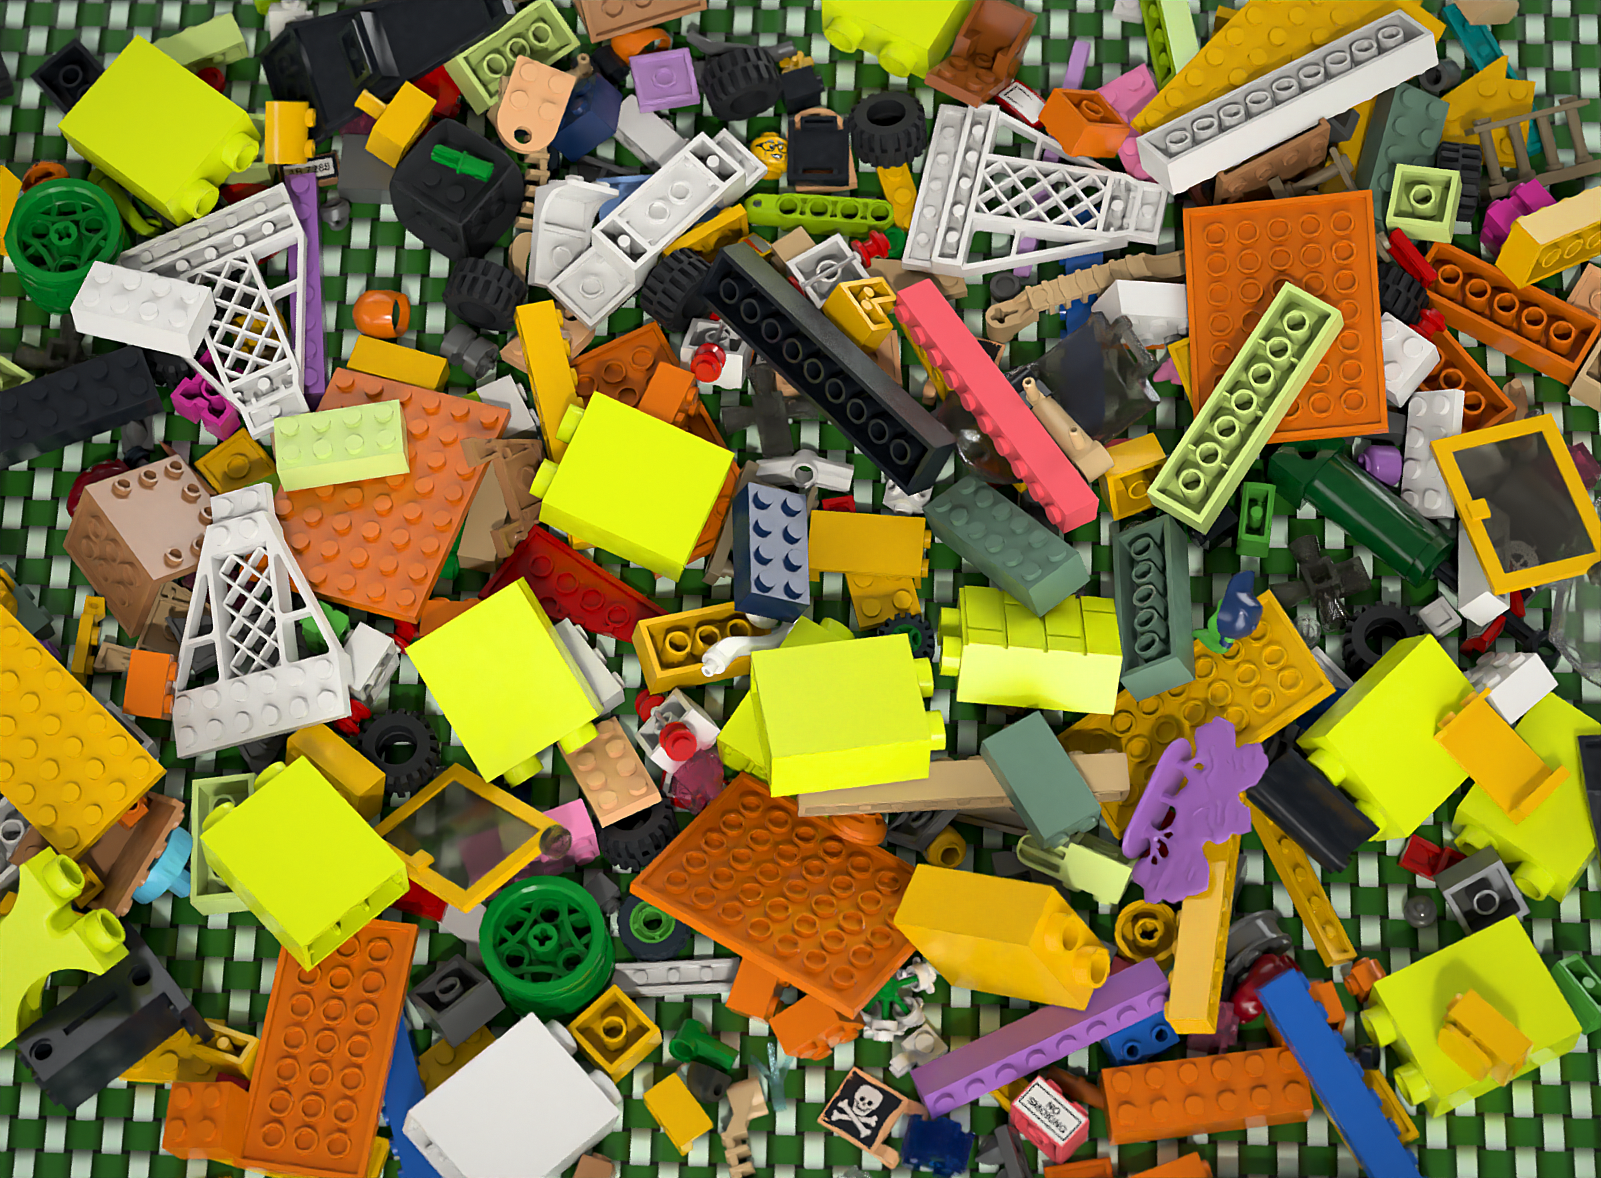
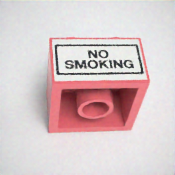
[1010,1075,1089,1165]

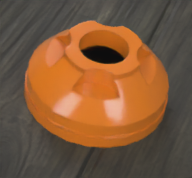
[828,813,887,845]

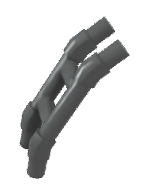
[686,30,798,63]

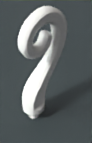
[701,613,799,677]

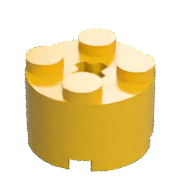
[1113,900,1179,972]

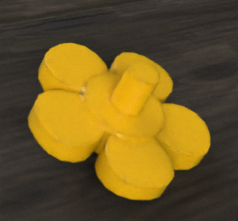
[779,51,814,74]

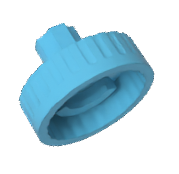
[131,826,193,904]

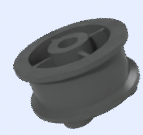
[1225,910,1292,983]

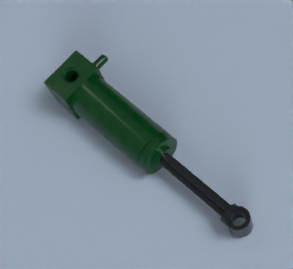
[1265,437,1564,671]

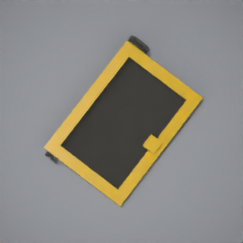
[1429,409,1601,596]
[373,763,572,914]

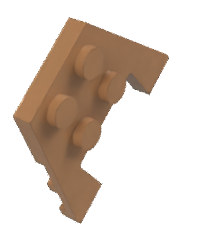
[460,437,547,558]

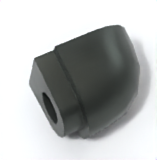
[686,1061,732,1104]

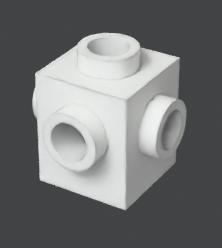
[268,0,314,40]
[882,479,933,517]

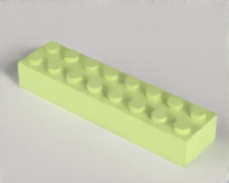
[1147,281,1344,535]

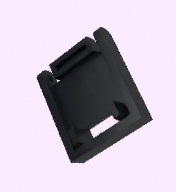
[787,116,850,187]

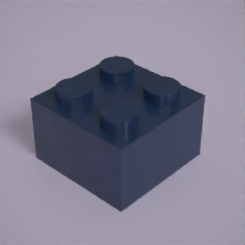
[550,72,623,163]

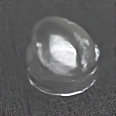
[1292,613,1321,649]

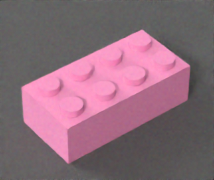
[1095,63,1170,194]
[458,798,600,900]

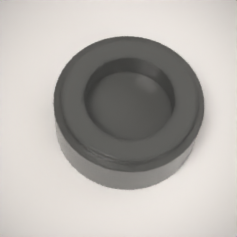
[990,272,1021,303]

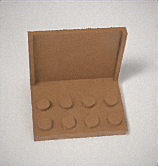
[571,0,708,43]
[1186,117,1331,207]
[63,454,213,639]
[8,790,185,919]

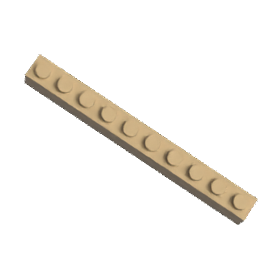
[796,749,1130,817]

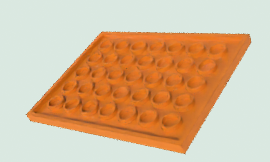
[1183,189,1389,444]
[239,367,511,624]
[630,771,917,1019]

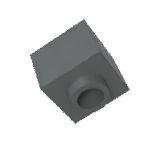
[584,871,621,917]

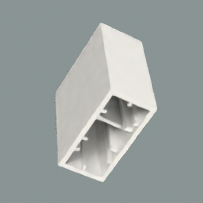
[402,1012,621,1178]

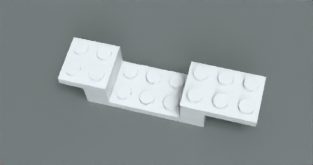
[547,128,768,331]

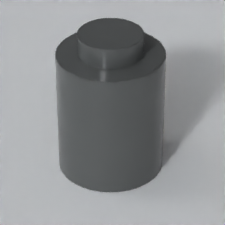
[1419,58,1461,92]

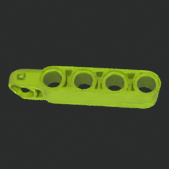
[743,193,894,238]

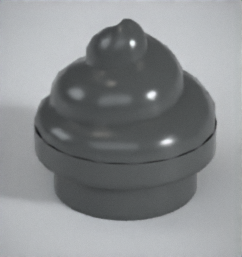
[1403,895,1437,928]

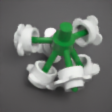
[860,957,936,1044]

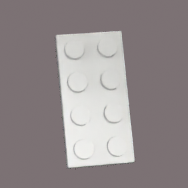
[1401,389,1465,519]

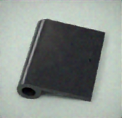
[1244,748,1380,874]

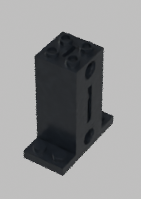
[13,919,216,1113]

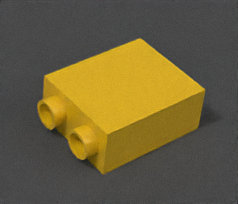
[893,864,1110,1011]

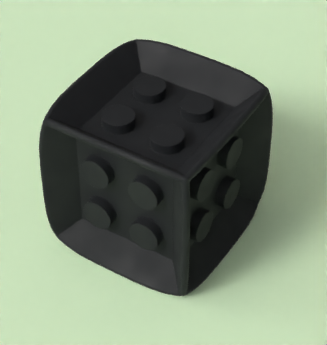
[389,118,525,263]

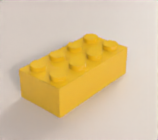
[1495,185,1601,289]
[632,601,772,695]

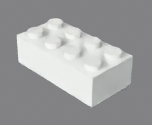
[70,261,217,359]

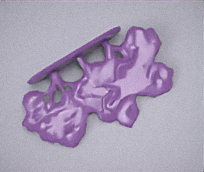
[1122,716,1268,904]

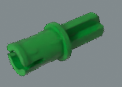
[431,144,494,183]

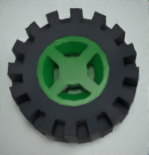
[877,612,935,661]

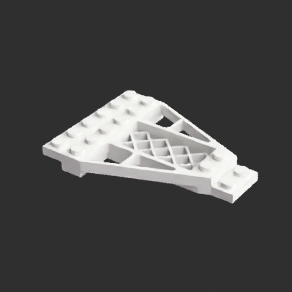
[901,104,1170,278]
[115,183,311,440]
[171,482,354,759]

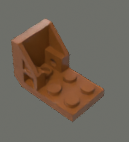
[924,0,1038,109]

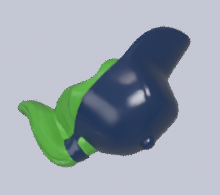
[1191,570,1263,654]

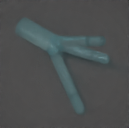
[750,1042,794,1112]

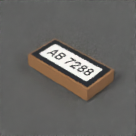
[277,152,340,187]

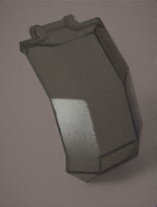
[936,311,1161,485]

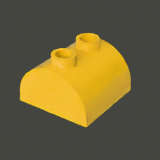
[265,100,316,164]

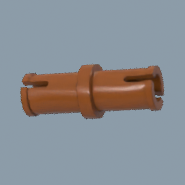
[1045,1064,1103,1112]

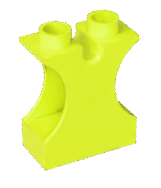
[0,846,129,1048]

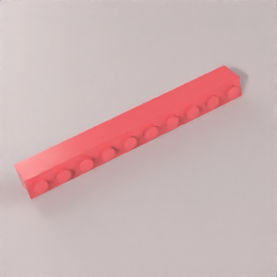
[894,278,1099,534]

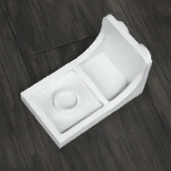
[528,175,619,288]

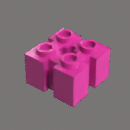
[1480,178,1557,259]
[170,349,244,442]

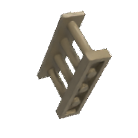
[1464,95,1601,202]
[1267,147,1392,263]
[702,460,819,586]

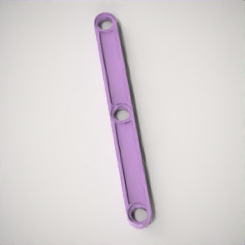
[1013,40,1091,279]

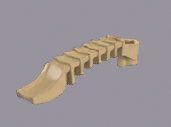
[498,76,550,283]
[986,249,1186,344]
[721,1076,768,1178]

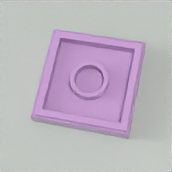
[629,47,700,113]

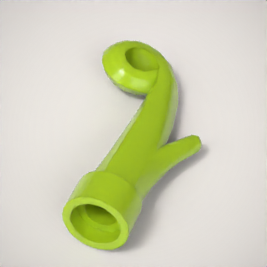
[88,168,167,240]

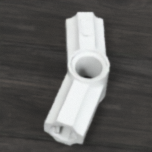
[756,449,854,494]

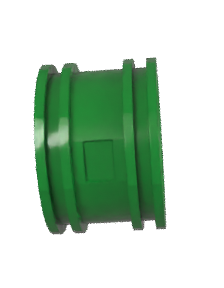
[4,178,133,318]
[479,875,616,1024]

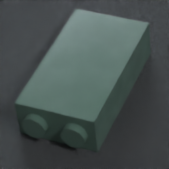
[979,710,1102,850]

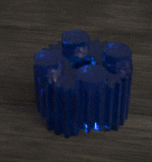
[900,1113,975,1178]

